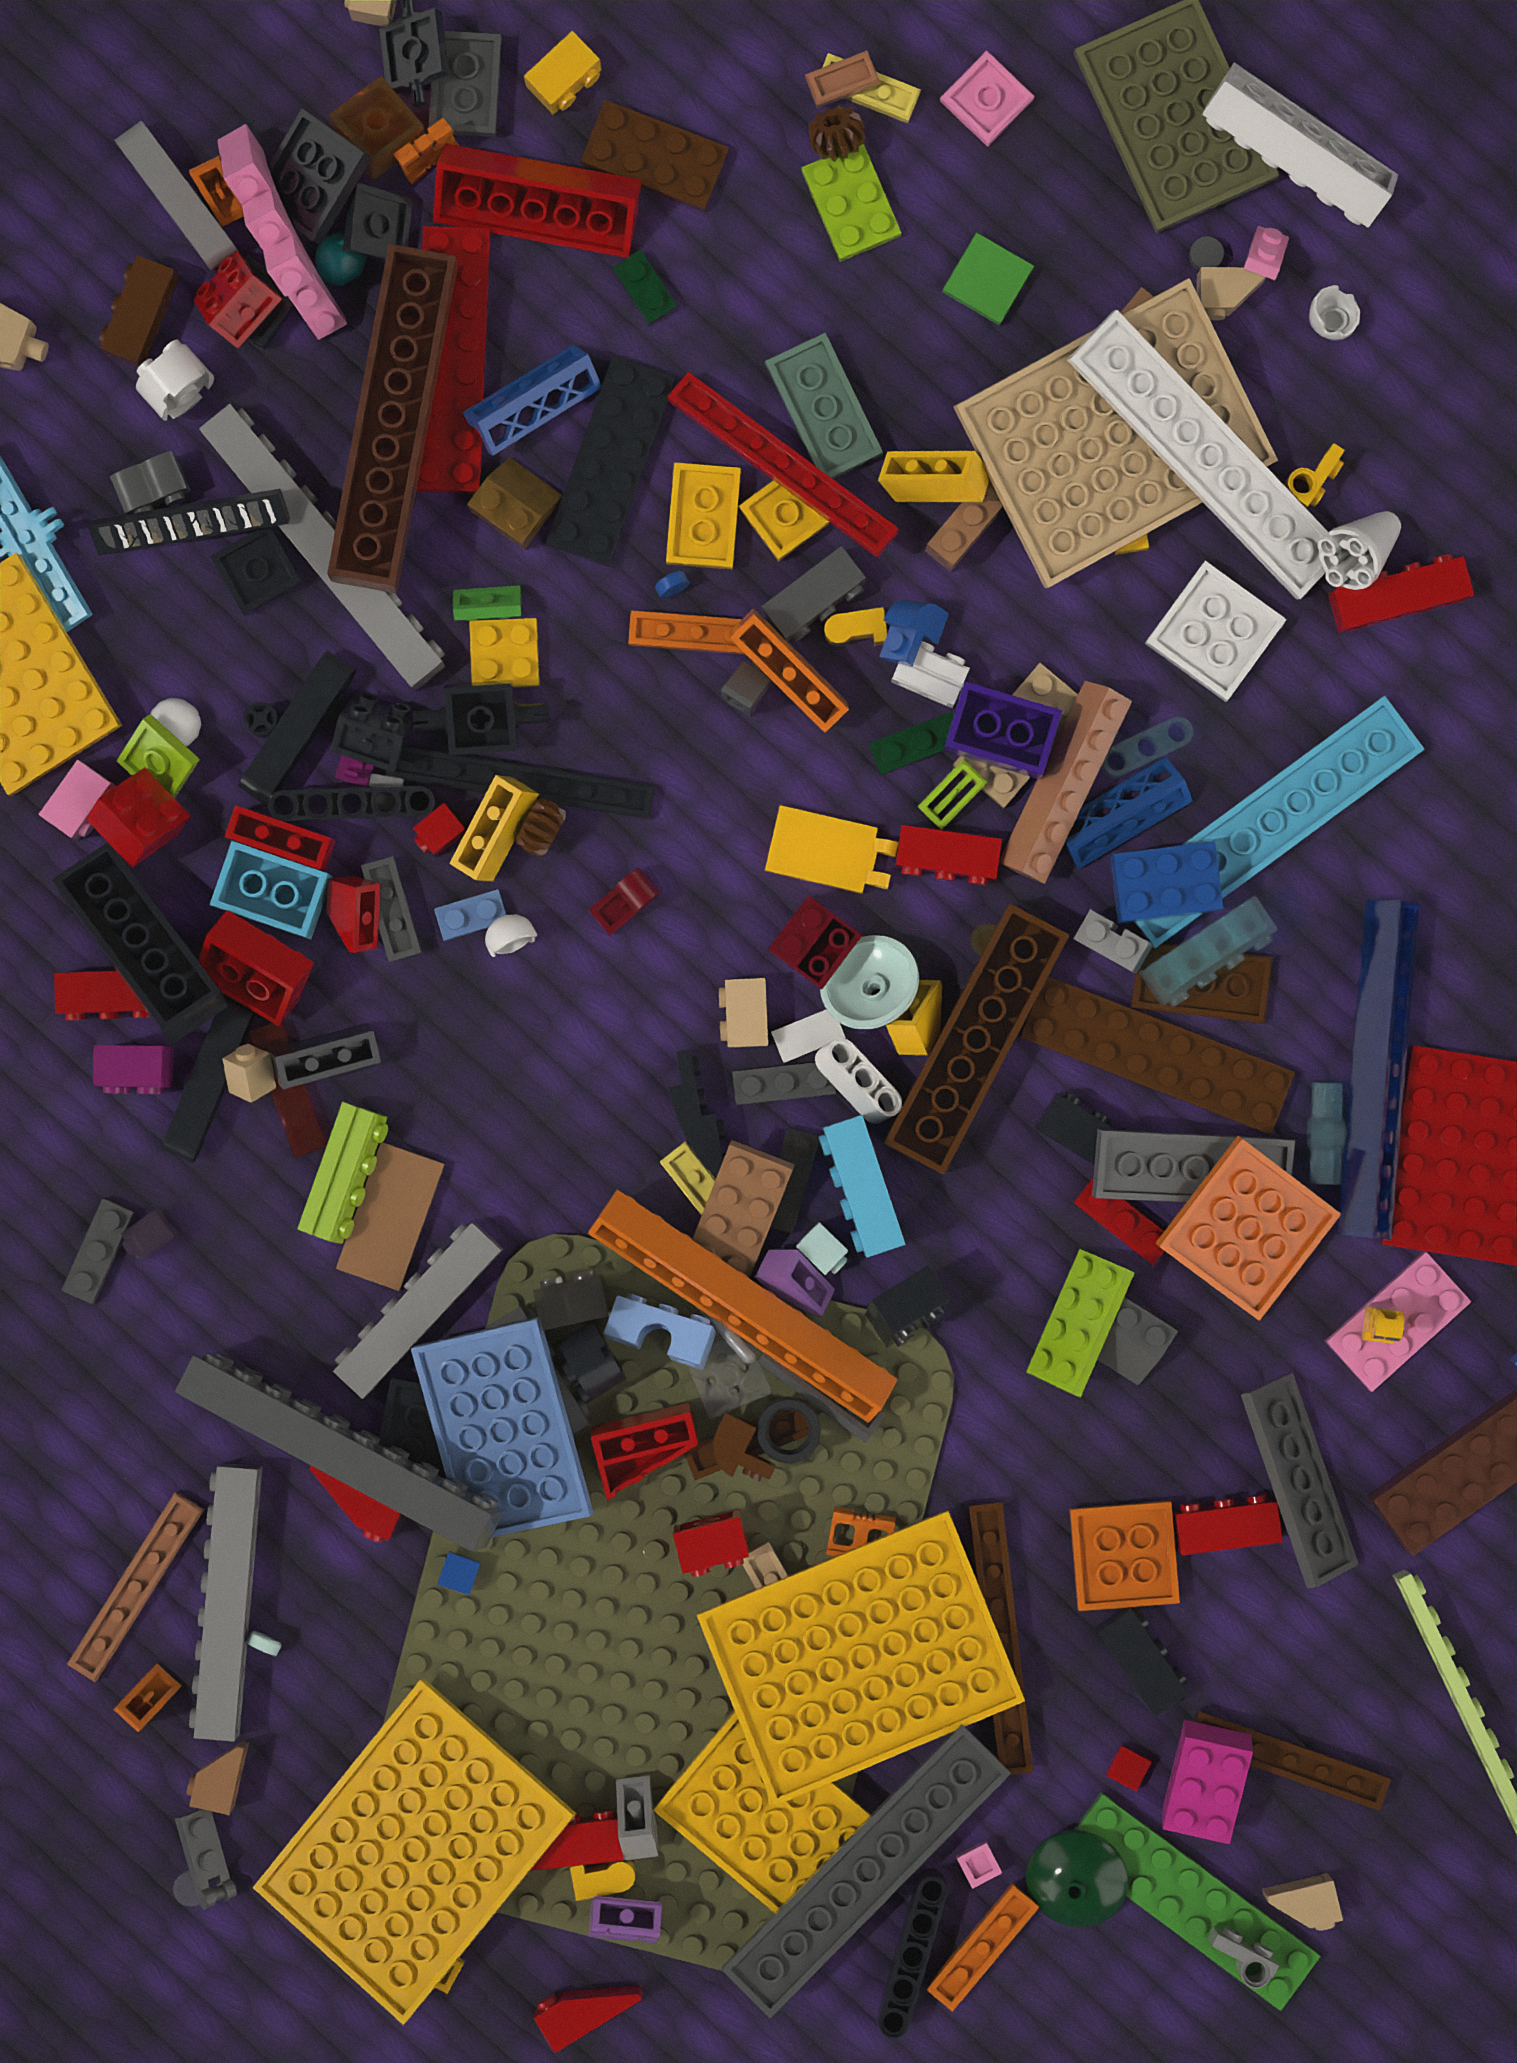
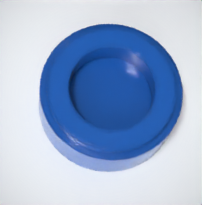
[655,571,690,600]

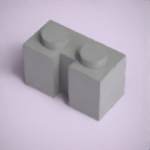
[1074,909,1153,975]

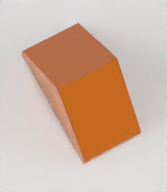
[189,156,244,227]
[113,1663,181,1732]

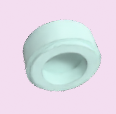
[246,1630,282,1656]

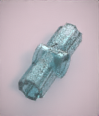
[1307,1083,1346,1184]

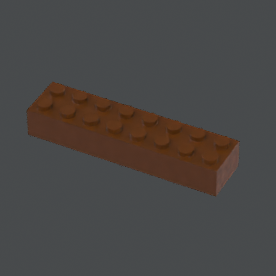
[883,904,1069,1175]

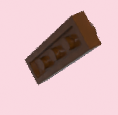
[684,1399,811,1480]

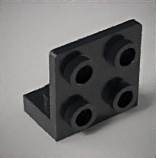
[330,692,416,772]

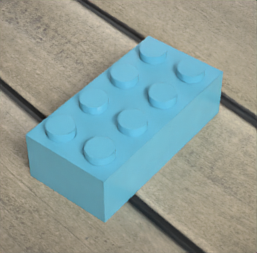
[818,1115,906,1257]

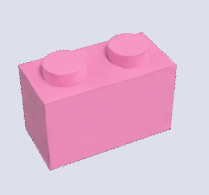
[38,760,116,841]

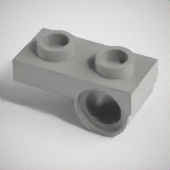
[1207,1926,1279,1989]

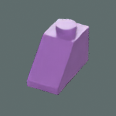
[755,1250,835,1317]

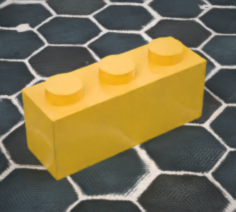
[878,451,990,502]
[449,775,539,882]

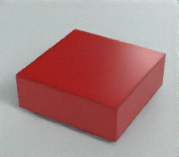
[1105,1744,1152,1792]

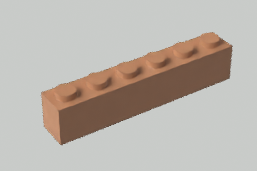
[999,681,1132,884]

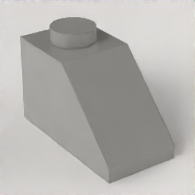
[616,1775,658,1860]

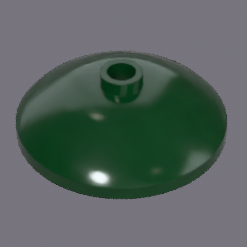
[1026,1830,1128,1927]

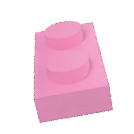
[1244,225,1289,280]

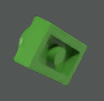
[453,585,521,621]

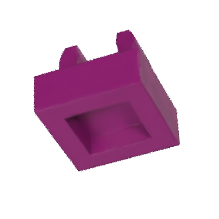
[335,755,375,786]

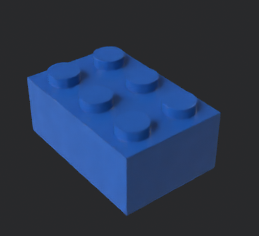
[1109,842,1223,924]

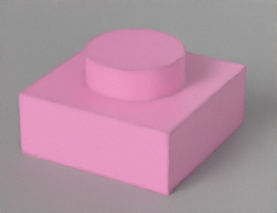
[956,1840,1002,1889]

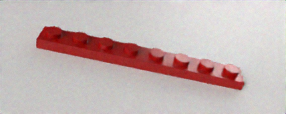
[667,372,899,558]

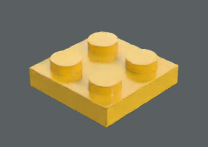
[739,480,830,562]
[469,618,540,687]

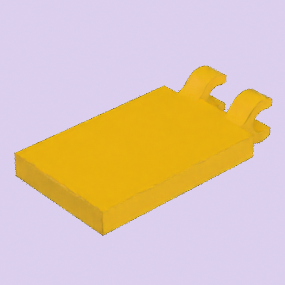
[765,805,898,894]

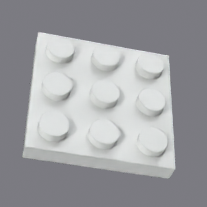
[1145,561,1287,702]

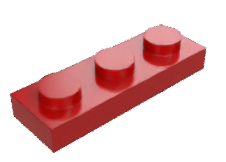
[1073,1176,1164,1265]

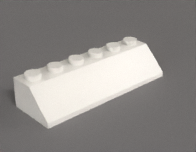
[1202,62,1398,228]

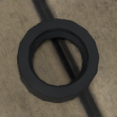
[756,1396,821,1464]

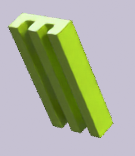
[917,758,989,830]

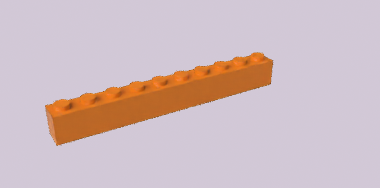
[588,1190,898,1423]

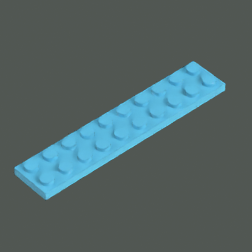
[1134,696,1425,948]

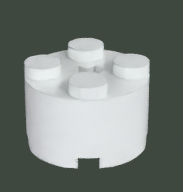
[136,340,214,421]

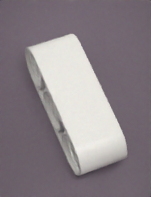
[815,1038,902,1124]

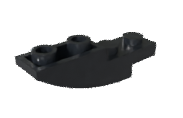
[669,1049,726,1178]

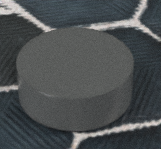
[1189,236,1224,271]

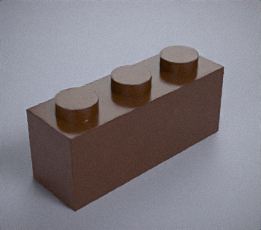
[99,255,180,368]

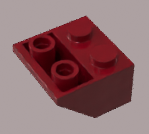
[768,895,862,990]

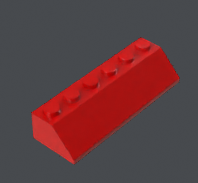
[433,143,642,258]

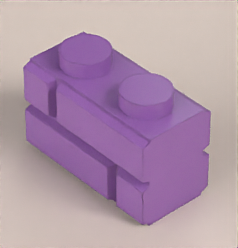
[588,1896,662,1943]

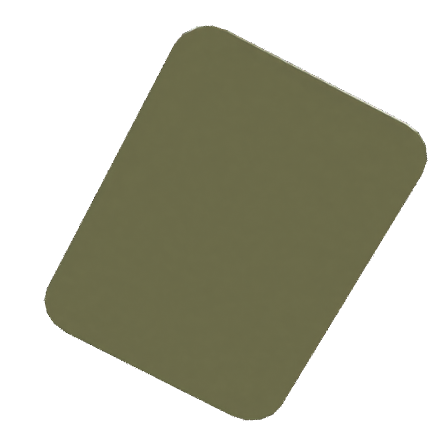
[383,1234,954,1971]

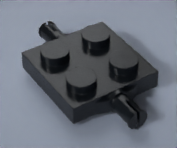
[379,0,449,108]

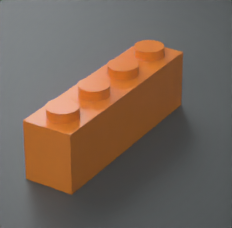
[729,608,849,733]

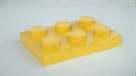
[666,462,741,570]

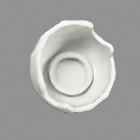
[1309,285,1360,341]
[151,698,201,747]
[485,914,537,957]

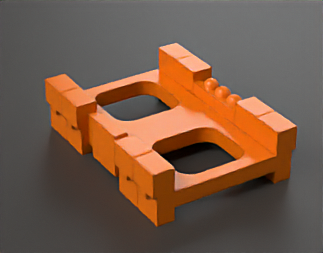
[393,118,459,185]
[826,1506,896,1556]

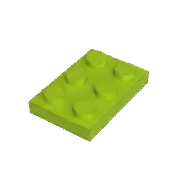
[801,144,902,262]

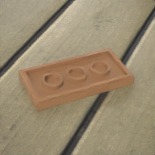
[336,1142,445,1291]

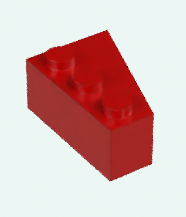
[591,1402,698,1501]

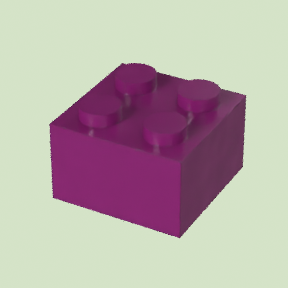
[93,1045,174,1094]

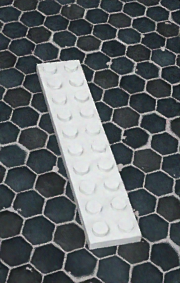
[1067,310,1329,599]

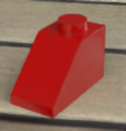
[327,875,380,953]

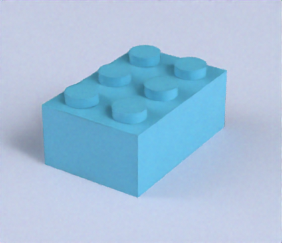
[210,841,333,939]

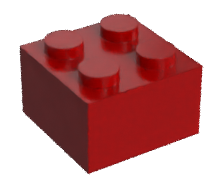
[86,767,191,868]
[672,1509,749,1577]

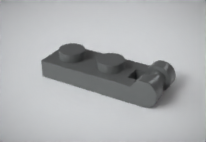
[175,1808,237,1910]

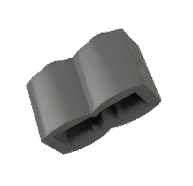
[110,451,191,514]

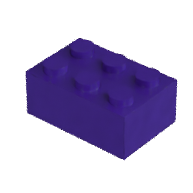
[943,681,1062,780]

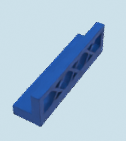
[463,345,602,456]
[1064,757,1193,870]

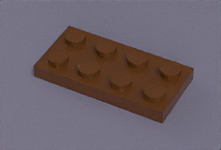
[581,100,729,212]

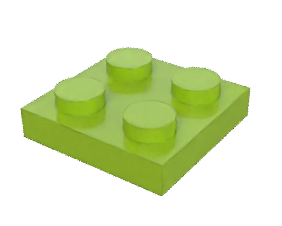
[117,714,200,798]

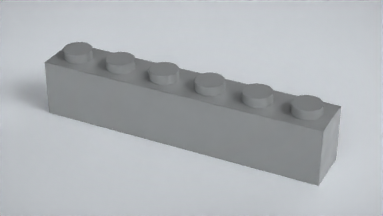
[333,1221,503,1399]

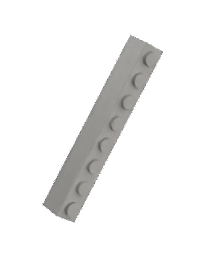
[189,1463,262,1741]

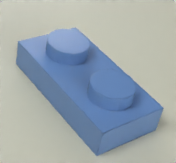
[434,889,507,941]

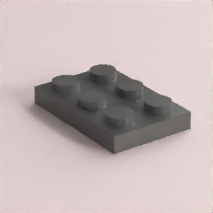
[429,31,502,137]

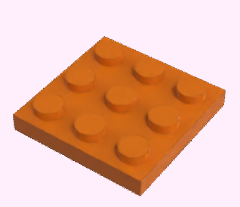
[1069,1500,1180,1611]

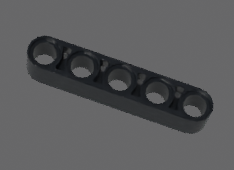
[238,651,357,806]
[267,785,435,821]
[161,998,256,1163]
[877,1869,948,2039]

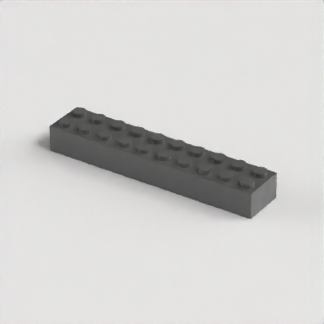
[175,1352,505,1552]

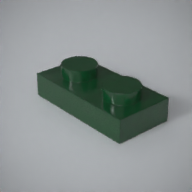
[613,250,677,326]

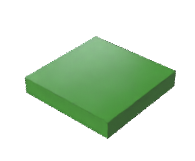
[942,232,1034,326]

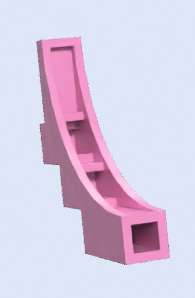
[217,124,347,340]

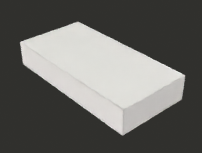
[771,1009,846,1063]

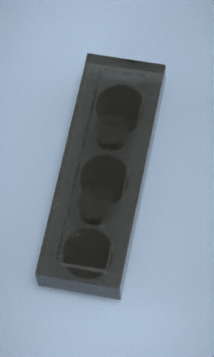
[770,1128,819,1234]

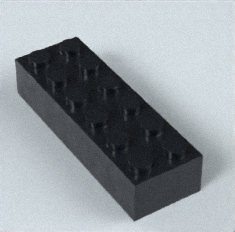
[52,842,228,1045]

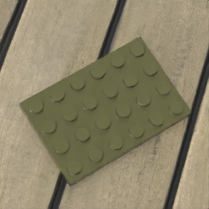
[1073,0,1279,233]

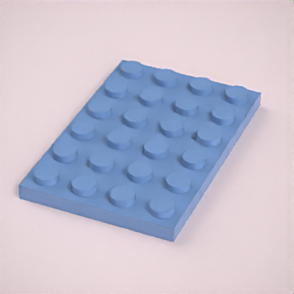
[411,1317,594,1537]

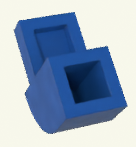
[879,599,949,666]

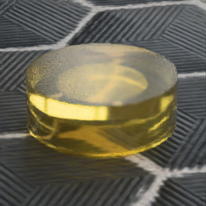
[970,924,996,956]

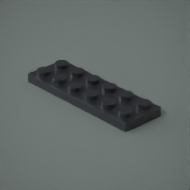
[546,355,676,567]

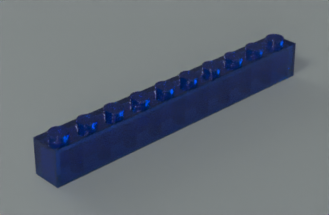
[1338,900,1420,1240]

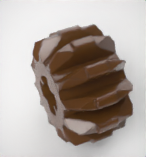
[808,104,865,162]
[516,798,566,857]

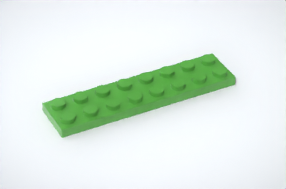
[1074,1792,1321,2011]

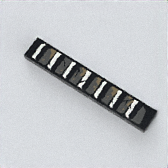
[87,489,290,555]

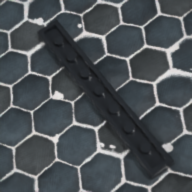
[385,746,655,820]

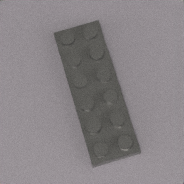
[1092,1129,1295,1202]
[1241,1373,1359,1589]

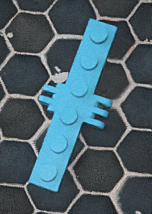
[0,456,93,632]

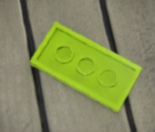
[1026,1249,1135,1398]

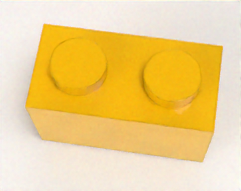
[524,30,601,115]

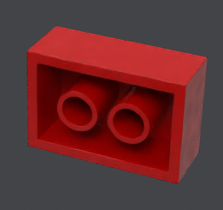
[198,910,314,1026]

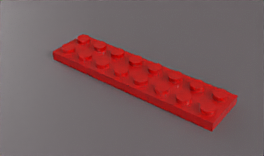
[416,226,491,494]

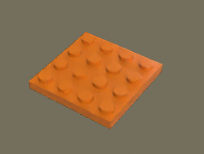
[1155,1136,1341,1321]

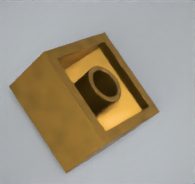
[467,457,563,551]

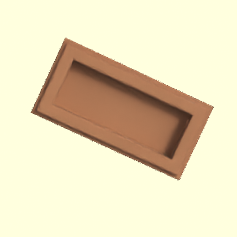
[805,51,880,109]

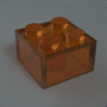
[329,75,424,181]

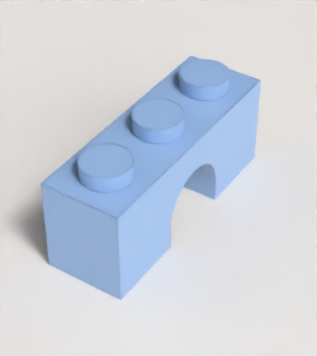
[603,1294,717,1370]

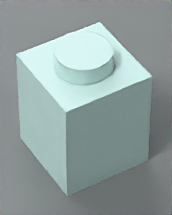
[796,1222,848,1275]

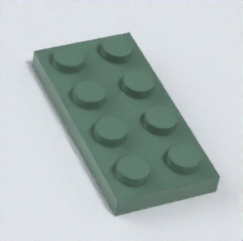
[765,333,883,479]

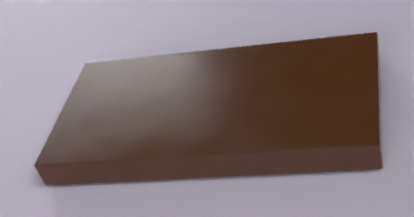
[1130,944,1273,1024]

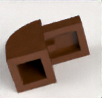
[713,1410,775,1481]

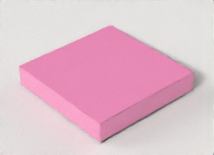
[940,50,1034,147]

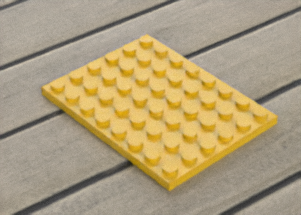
[696,1510,1025,1807]
[253,1678,577,2025]

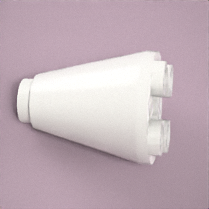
[1318,511,1401,590]

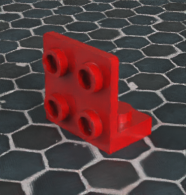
[194,251,282,349]

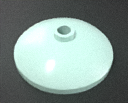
[820,935,919,1029]

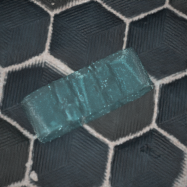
[1100,717,1193,779]

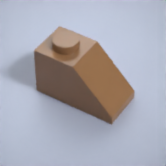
[186,1741,249,1815]

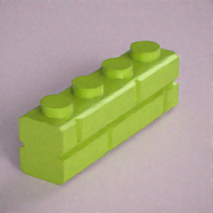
[297,1102,388,1244]

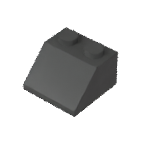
[1097,1297,1178,1385]

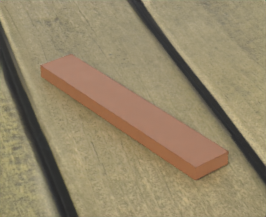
[67,1491,205,1682]

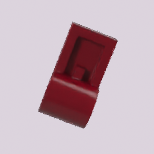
[588,867,661,936]

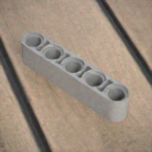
[114,121,238,271]

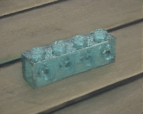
[1139,896,1278,1007]

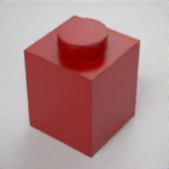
[413,803,467,857]

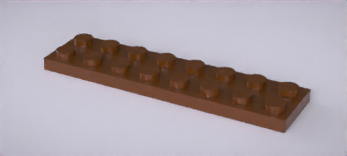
[1020,976,1295,1135]

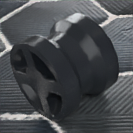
[244,702,280,738]

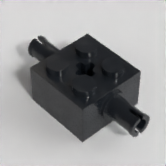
[413,680,550,756]

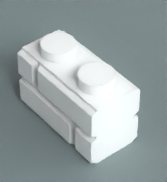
[891,641,970,708]

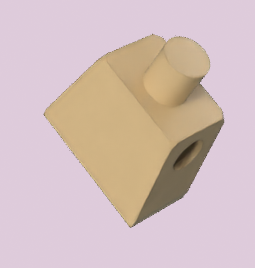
[0,303,49,371]

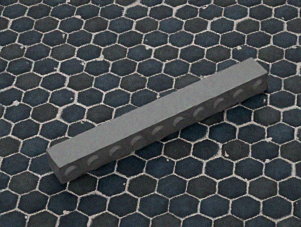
[199,404,445,691]

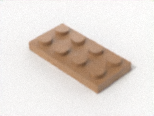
[693,1140,795,1279]

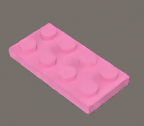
[1325,1251,1471,1392]

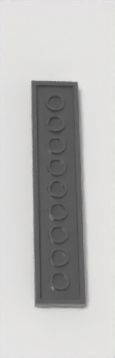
[722,1724,1011,2019]

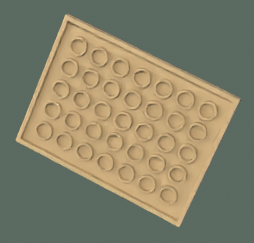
[953,278,1278,588]

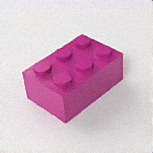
[1162,1720,1253,1844]

